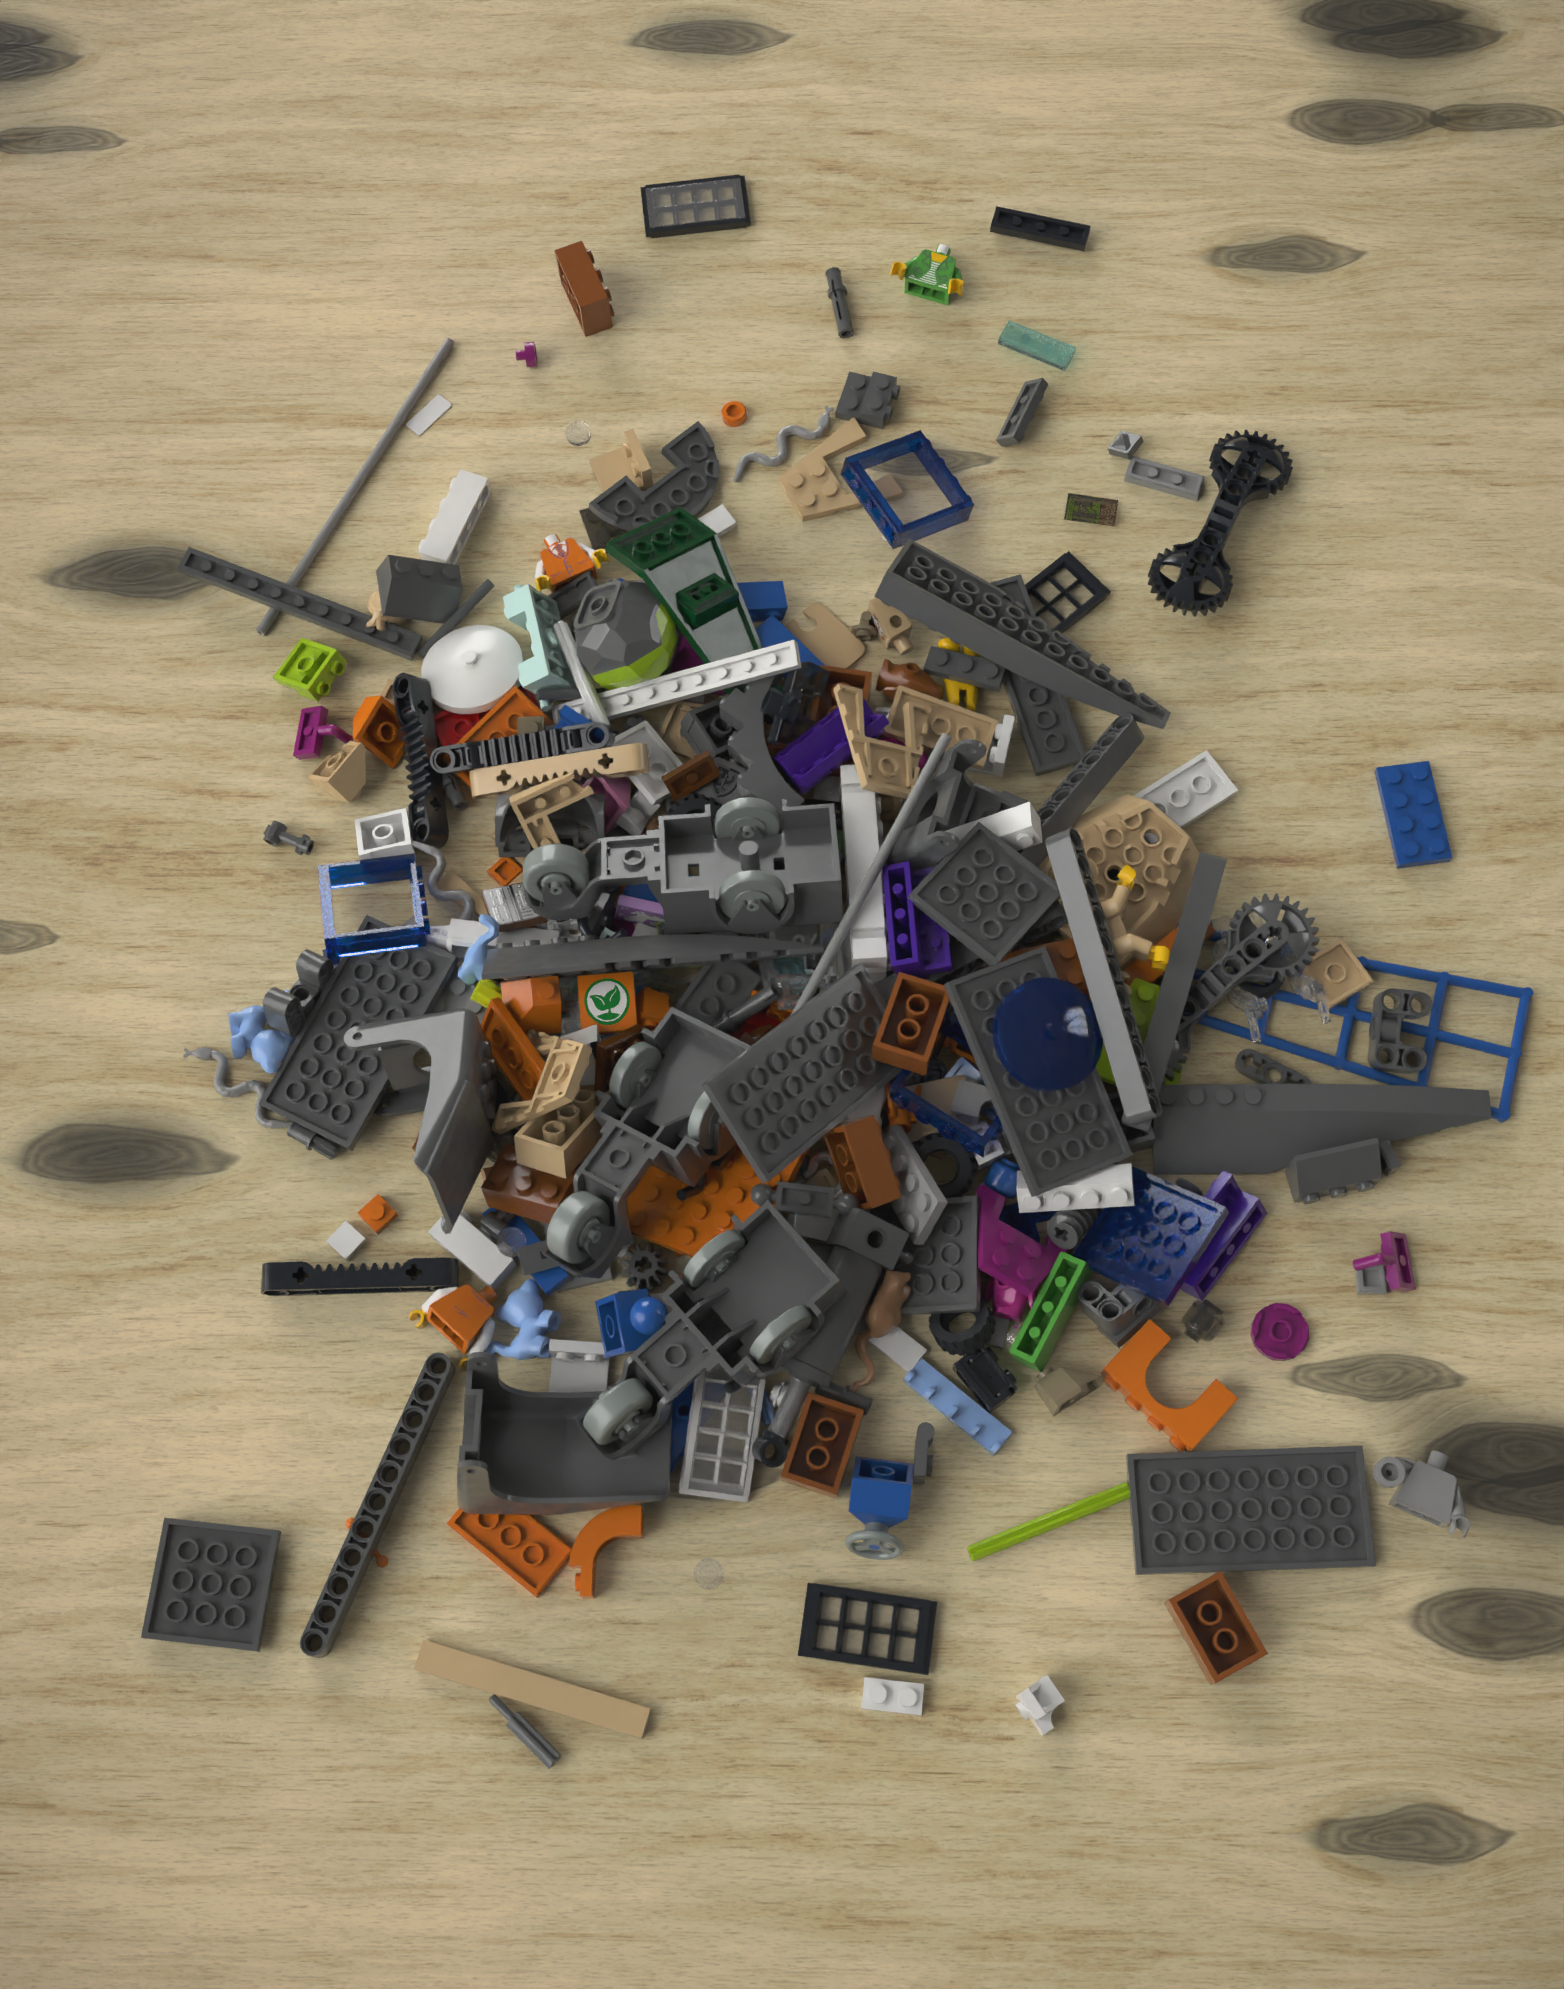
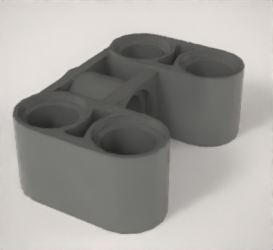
[263,949,335,1037]
[1367,988,1433,1074]
[1077,1244,1169,1335]

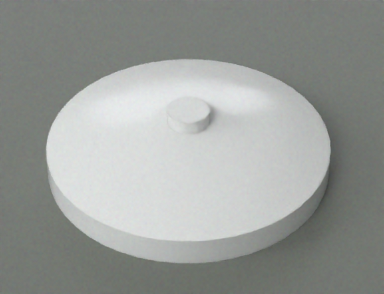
[421,625,524,714]

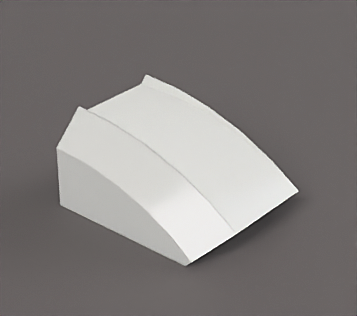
[355,808,416,875]

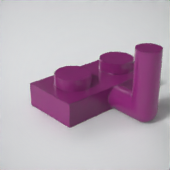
[293,706,354,760]
[1353,1231,1416,1292]

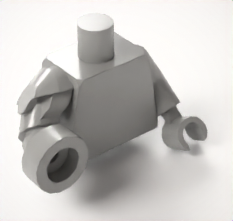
[1373,1451,1471,1538]

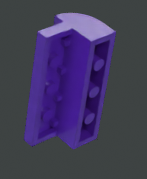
[771,697,889,794]
[882,861,954,980]
[1157,1171,1268,1301]

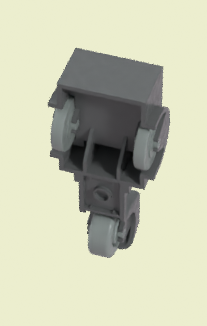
[541,1007,750,1279]
[576,1200,848,1460]

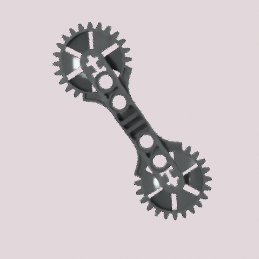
[1100,893,1320,1085]

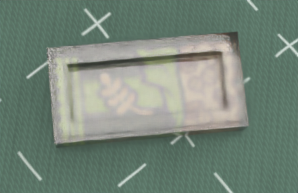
[1064,493,1118,527]

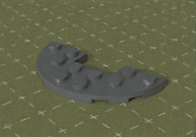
[588,421,719,531]

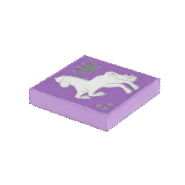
[614,895,665,928]

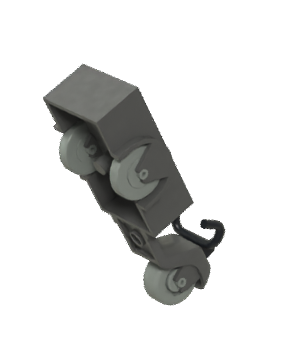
[523,797,843,940]

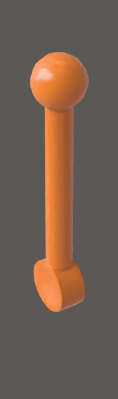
[346,1518,388,1568]

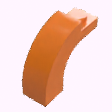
[569,1505,644,1599]

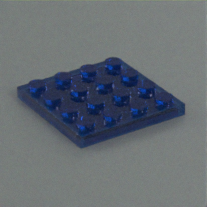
[1072,1166,1229,1306]

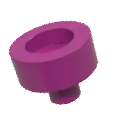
[516,341,537,368]

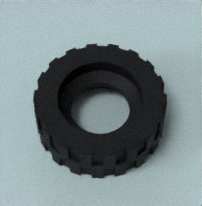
[928,1296,996,1356]

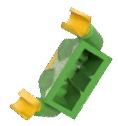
[889,244,964,306]

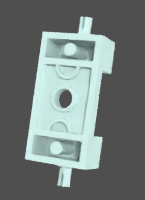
[503,584,577,712]

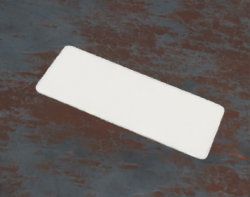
[406,394,452,435]

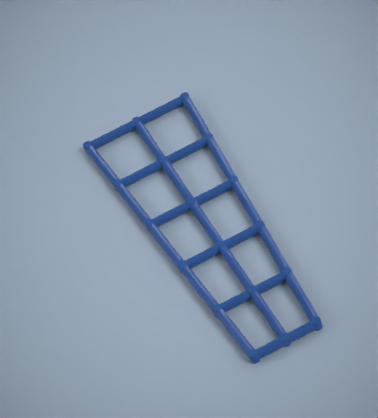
[1176,924,1533,1123]

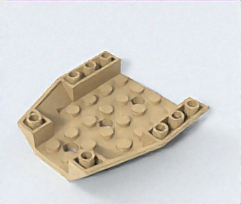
[1038,794,1200,971]

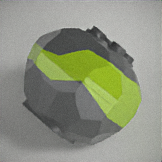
[573,580,683,690]

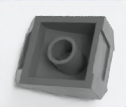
[680,697,739,759]

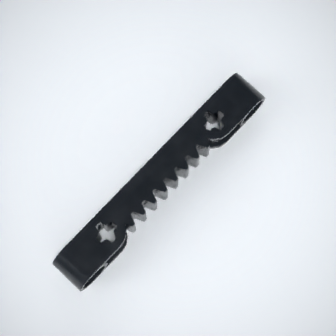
[393,673,449,848]
[430,722,616,774]
[261,1257,459,1296]

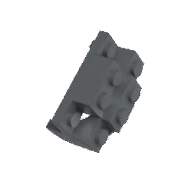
[495,785,606,857]

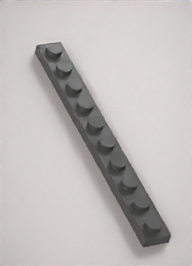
[178,547,423,661]

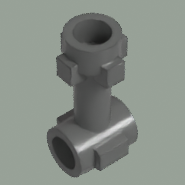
[263,821,314,855]

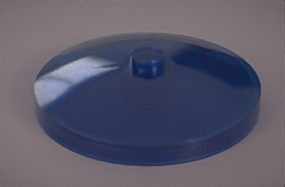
[993,977,1103,1092]

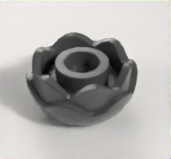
[913,1058,947,1084]

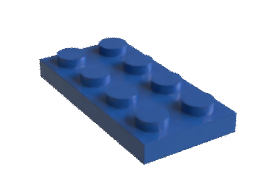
[1374,761,1452,869]

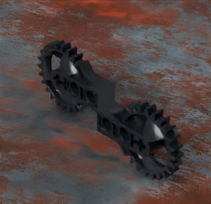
[1148,430,1293,617]

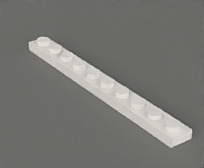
[552,640,802,726]

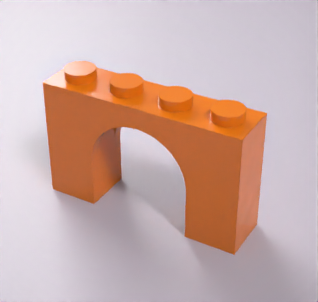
[1101,1319,1238,1452]

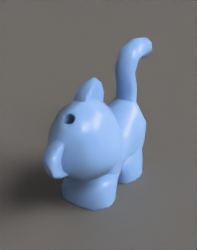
[458,913,501,988]
[228,990,296,1074]
[485,1279,561,1360]

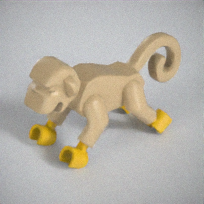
[1087,858,1170,998]

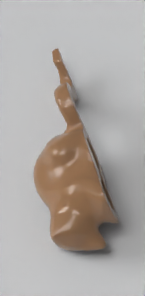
[851,1270,911,1392]

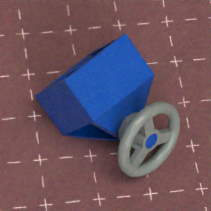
[845,1456,914,1560]

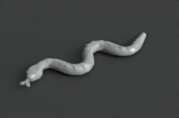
[733,406,834,483]
[412,841,475,920]
[183,1047,292,1129]

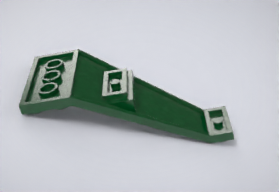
[605,507,783,724]

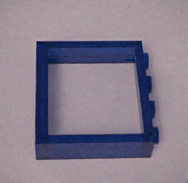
[840,430,974,549]
[317,853,431,959]
[889,1012,1004,1158]

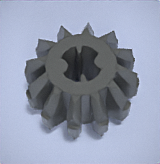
[620,1244,668,1292]

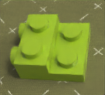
[273,638,347,702]

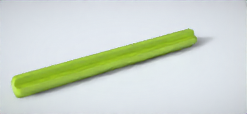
[967,1482,1130,1561]

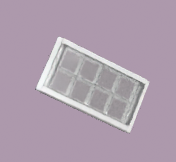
[679,1369,766,1502]

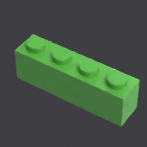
[1009,1251,1093,1373]

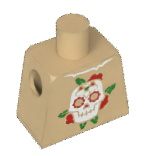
[867,598,914,656]

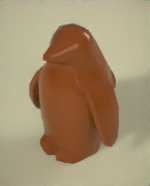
[876,659,943,700]

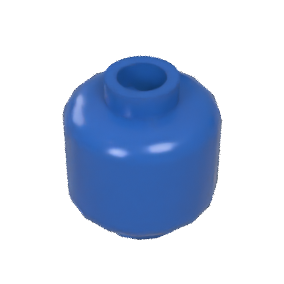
[983,1158,1021,1199]

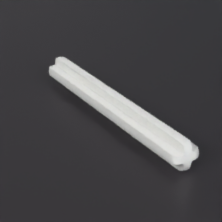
[553,621,610,725]

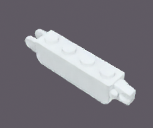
[428,918,578,962]

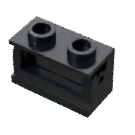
[953,1346,1018,1413]

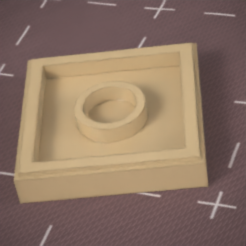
[1299,937,1374,1011]

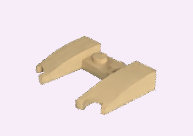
[509,773,594,853]

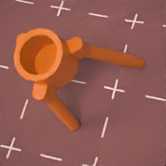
[884,1081,922,1133]

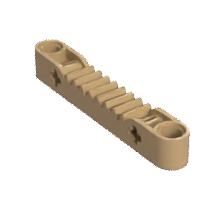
[469,743,650,799]

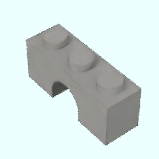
[950,1079,995,1125]

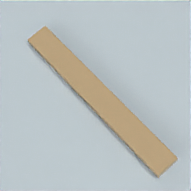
[414,1640,651,1739]

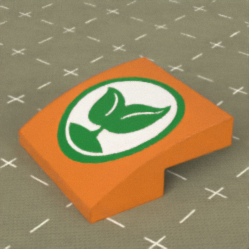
[577,971,637,1034]

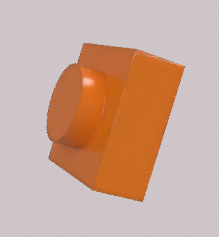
[358,1194,399,1235]

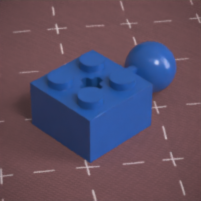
[595,1288,668,1359]

